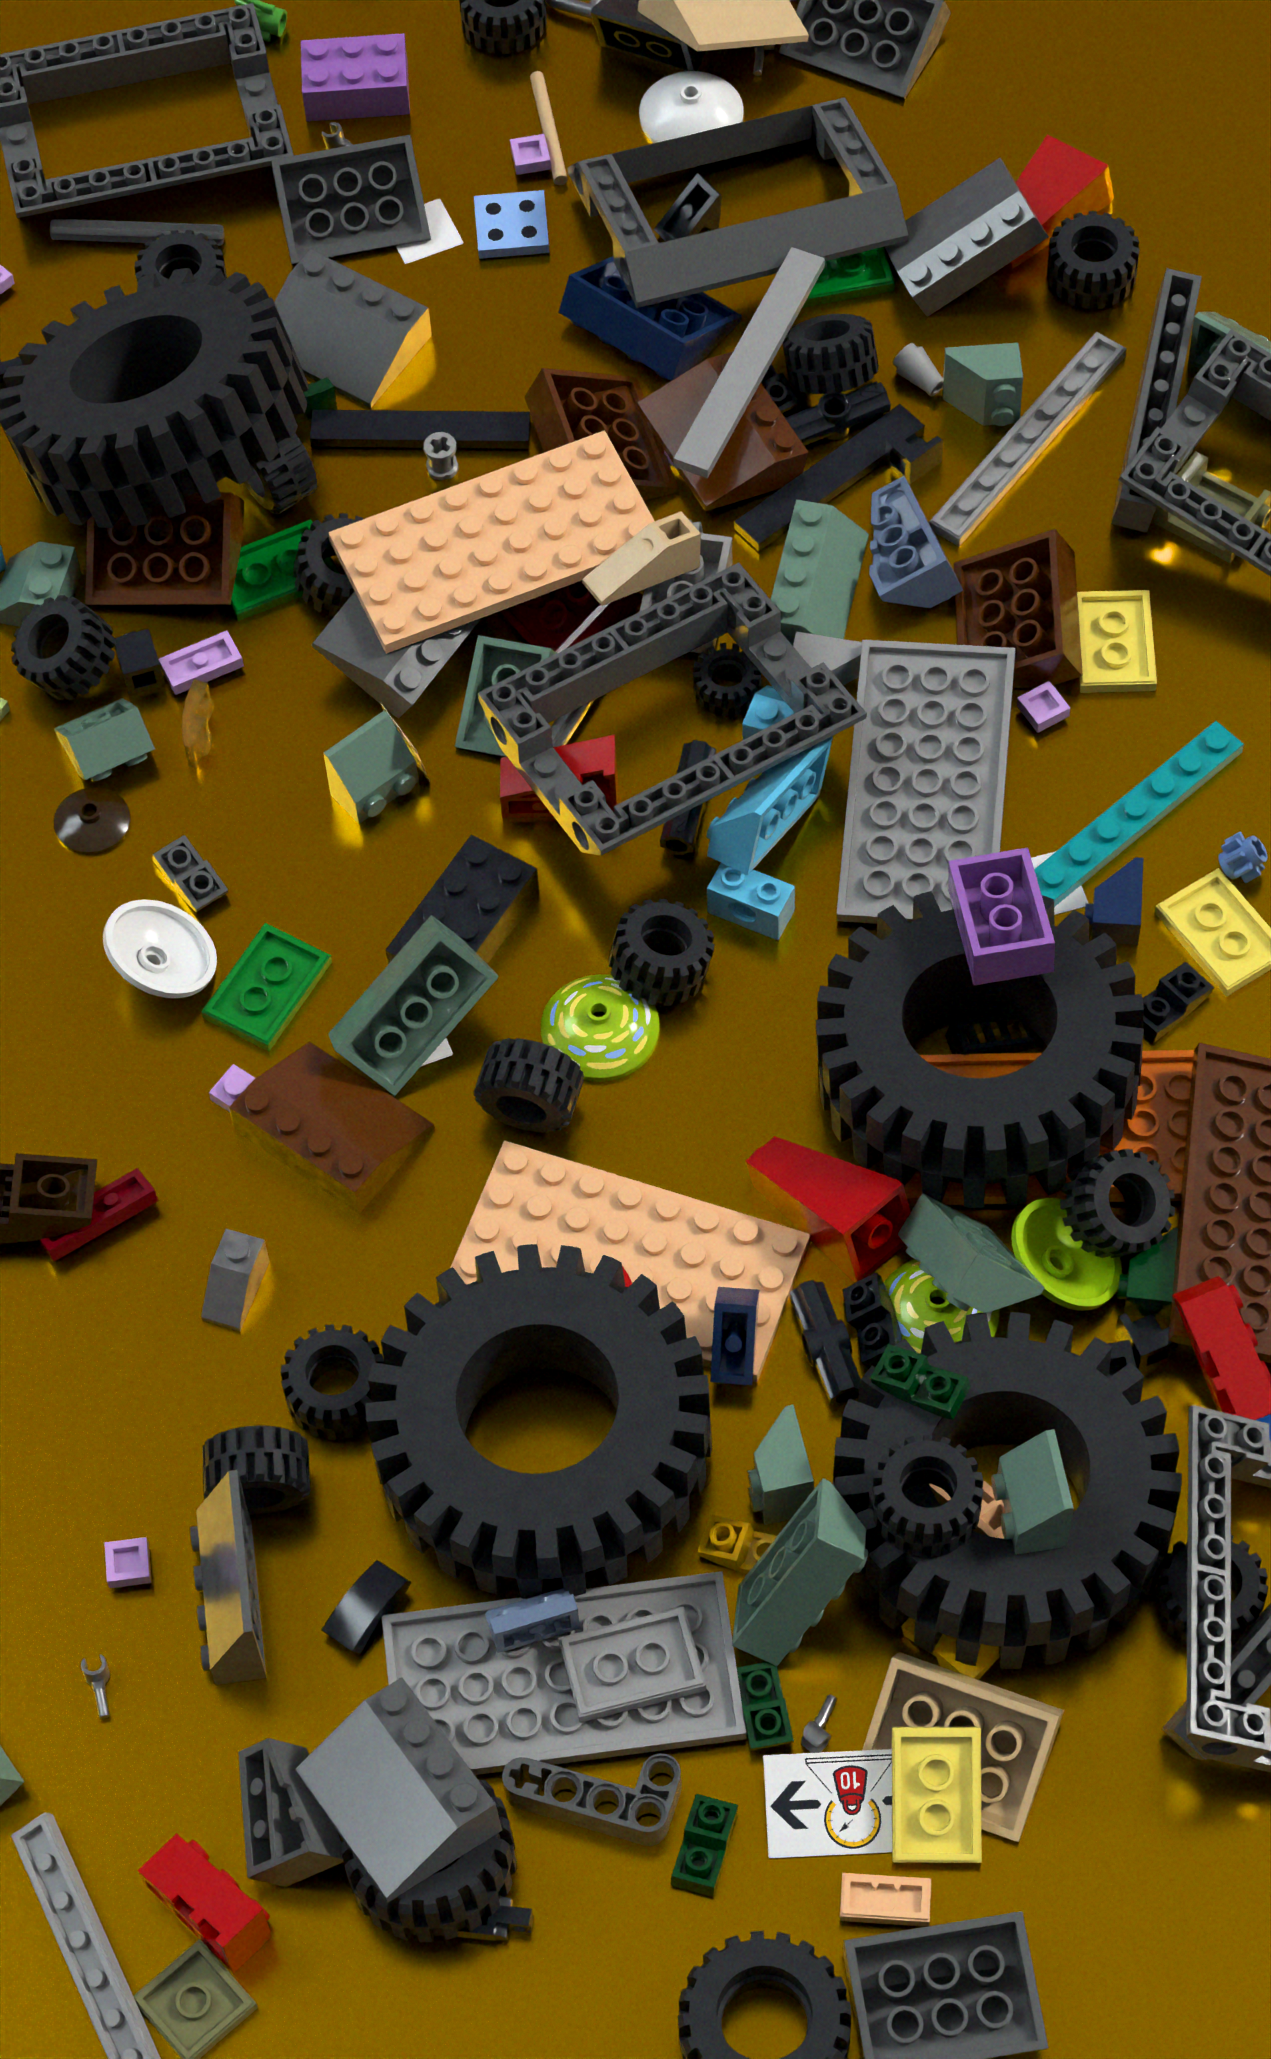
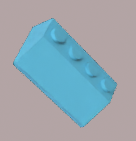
[706,736,833,875]

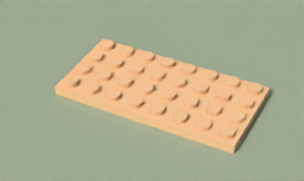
[328,430,655,654]
[451,1140,811,1382]

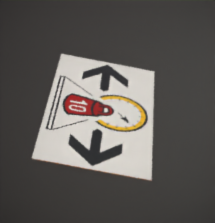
[763,1749,892,1858]

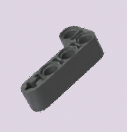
[502,1753,682,1846]

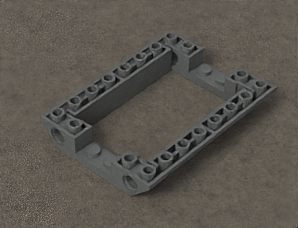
[0,3,294,218]
[568,97,908,308]
[1118,329,1271,576]
[478,563,867,855]
[1186,1405,1271,1772]

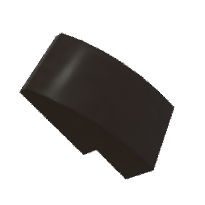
[0,1153,97,1243]

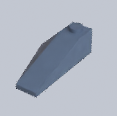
[869,476,963,608]

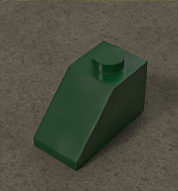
[1117,1227,1178,1320]

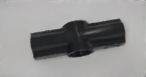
[785,381,891,446]
[660,740,717,855]
[790,1280,861,1406]

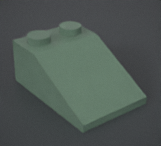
[455,635,557,757]

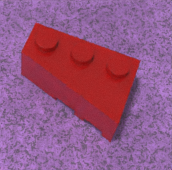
[500,735,617,818]
[1172,1276,1271,1420]
[137,1833,272,1974]

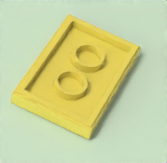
[1077,590,1157,693]
[1155,868,1271,997]
[892,1727,982,1863]

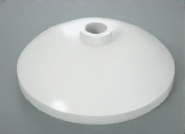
[639,71,744,143]
[103,900,217,998]

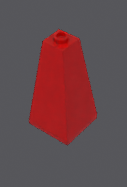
[1005,134,1114,269]
[745,1136,911,1283]

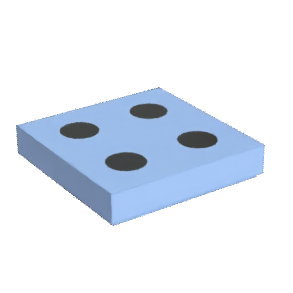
[474,190,550,259]

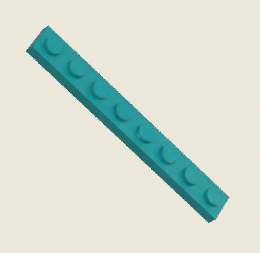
[1034,721,1244,907]

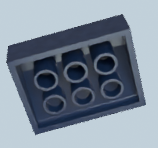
[558,256,742,381]

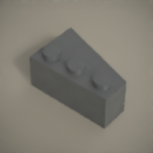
[238,1738,344,1887]

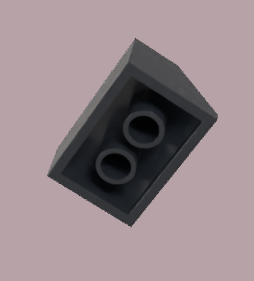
[591,0,706,72]

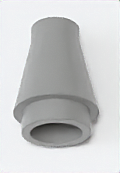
[893,343,943,397]

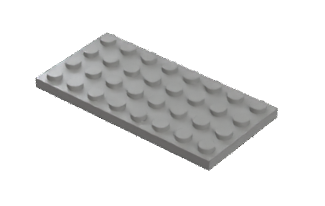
[836,640,1015,924]
[382,1571,746,1775]

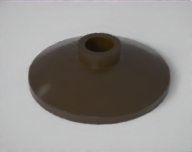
[54,787,131,855]

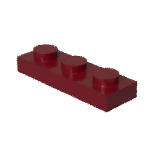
[38,1168,159,1262]

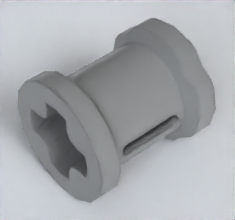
[424,432,459,481]

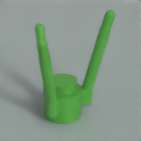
[234,0,287,42]

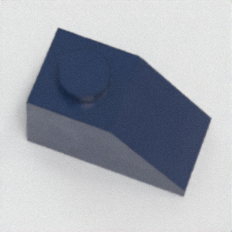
[1084,857,1143,945]
[710,1287,760,1385]

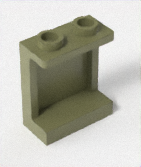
[1154,451,1271,563]

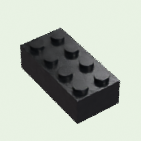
[385,834,539,964]

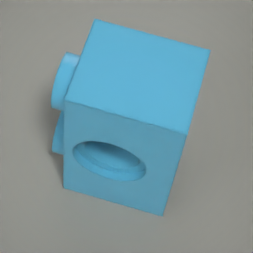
[707,863,795,941]

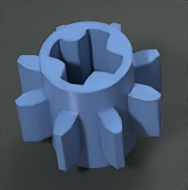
[1218,831,1268,883]

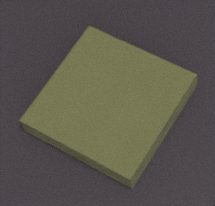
[134,1939,258,2059]

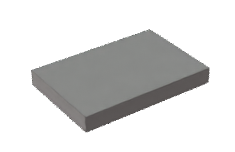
[558,1606,706,1723]

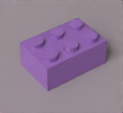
[301,33,410,121]
[948,847,1055,985]

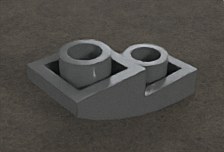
[152,835,228,912]

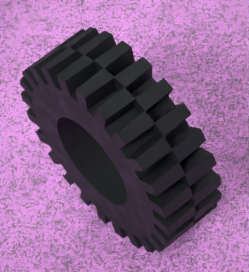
[0,268,308,528]
[816,891,1144,1208]
[365,1244,712,1599]
[833,1312,1182,1669]

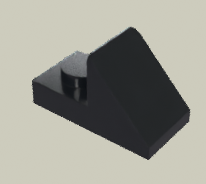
[653,173,723,241]

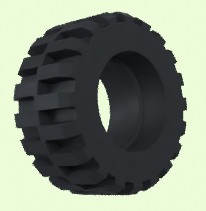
[341,1773,517,1942]
[678,1931,851,2059]

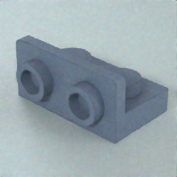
[486,1588,580,1653]

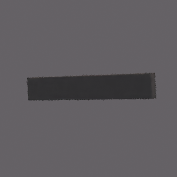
[734,404,925,551]
[310,410,531,449]

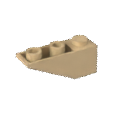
[582,511,701,606]

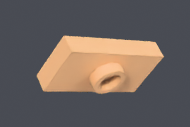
[840,1873,931,1927]

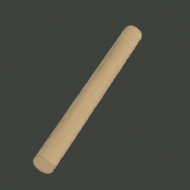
[530,71,568,185]

